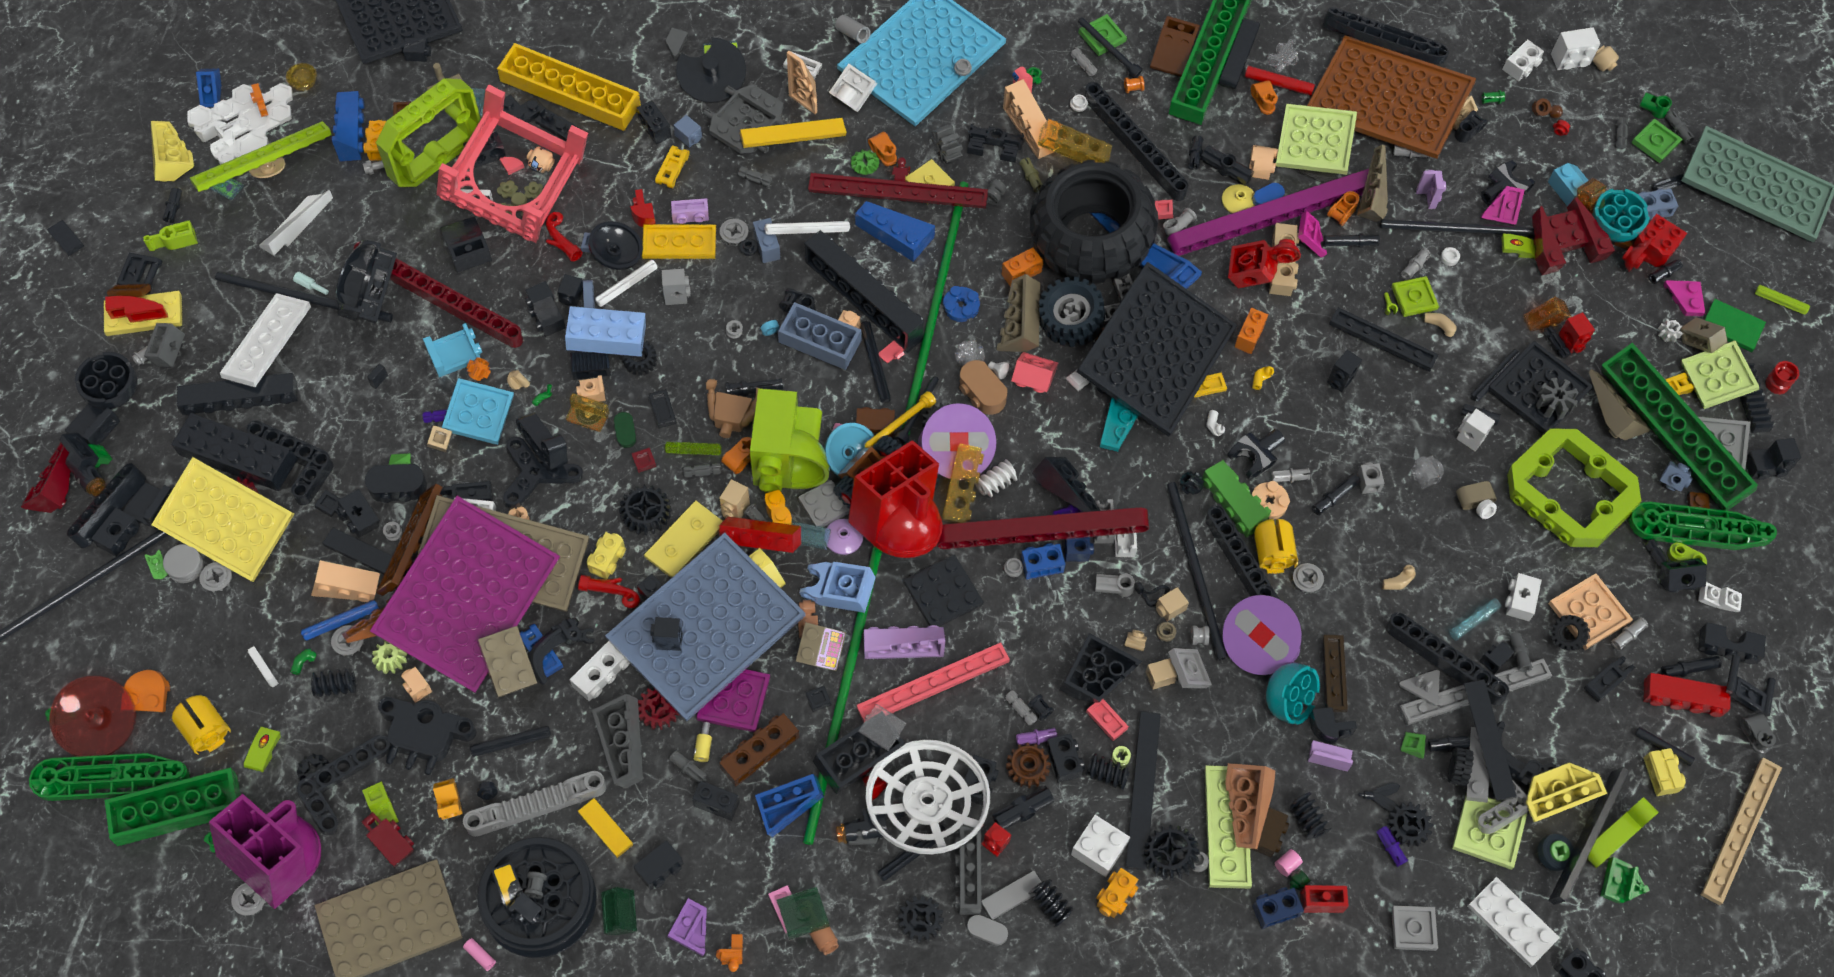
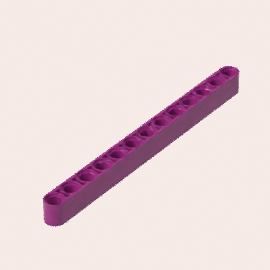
[1167,169,1369,256]

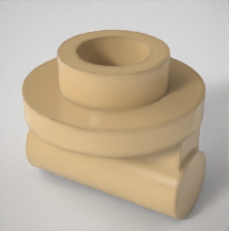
[507,370,530,390]
[1124,630,1147,651]

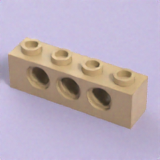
[1269,223,1300,296]

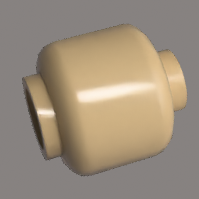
[1592,45,1619,71]

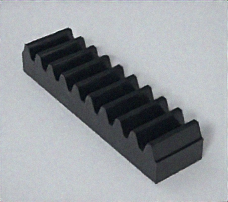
[1740,363,1774,433]

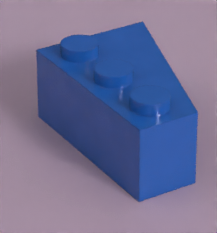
[755,774,824,838]

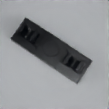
[535,107,584,141]

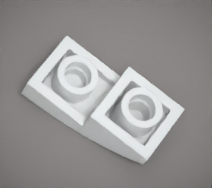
[1699,582,1742,612]

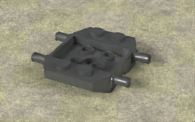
[703,84,790,154]

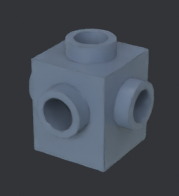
[1660,461,1693,492]

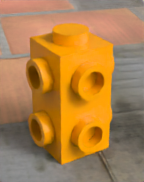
[364,120,386,161]
[1096,868,1139,918]

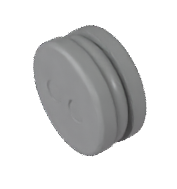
[163,544,204,583]

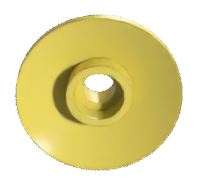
[1222,184,1255,214]

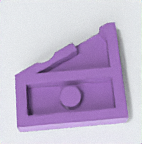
[667,898,707,956]

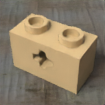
[720,479,750,519]

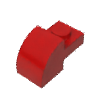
[630,189,655,227]

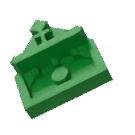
[1601,857,1650,904]

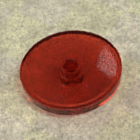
[49,676,136,757]

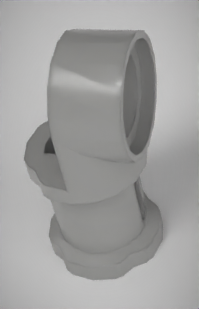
[1163,208,1197,236]

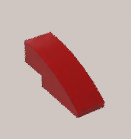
[105,296,169,323]

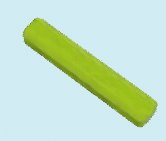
[1755,285,1810,315]

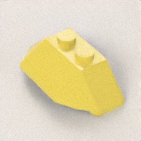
[1526,763,1607,822]

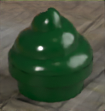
[1290,869,1311,890]

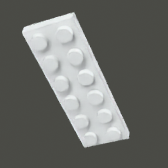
[220,293,311,387]

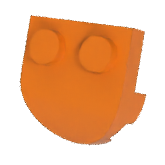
[122,670,170,712]

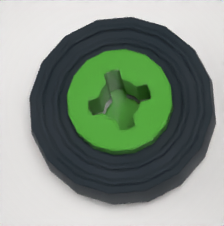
[1537,834,1574,871]

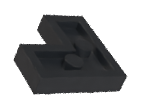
[503,94,545,123]

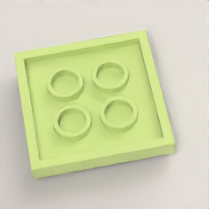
[1681,341,1759,409]
[1452,793,1528,870]

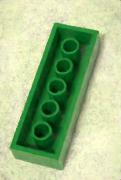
[104,768,241,846]

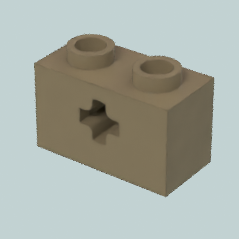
[1680,317,1727,353]

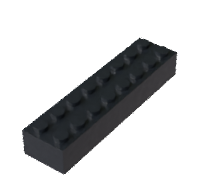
[804,230,924,353]

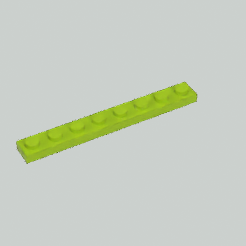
[190,121,332,192]

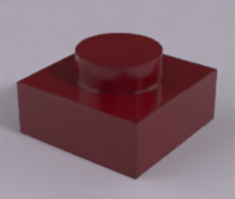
[632,448,656,473]

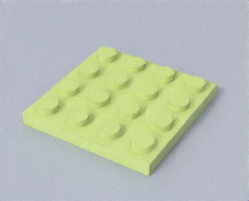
[1276,104,1357,175]

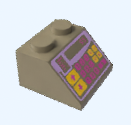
[796,622,846,671]

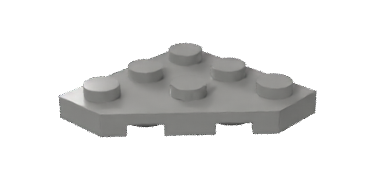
[1699,417,1750,470]

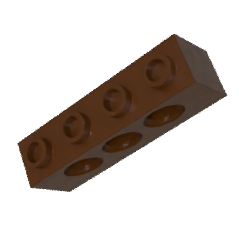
[719,713,799,787]

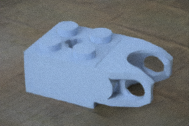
[799,562,876,613]

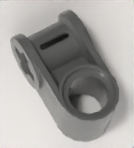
[1740,713,1776,754]

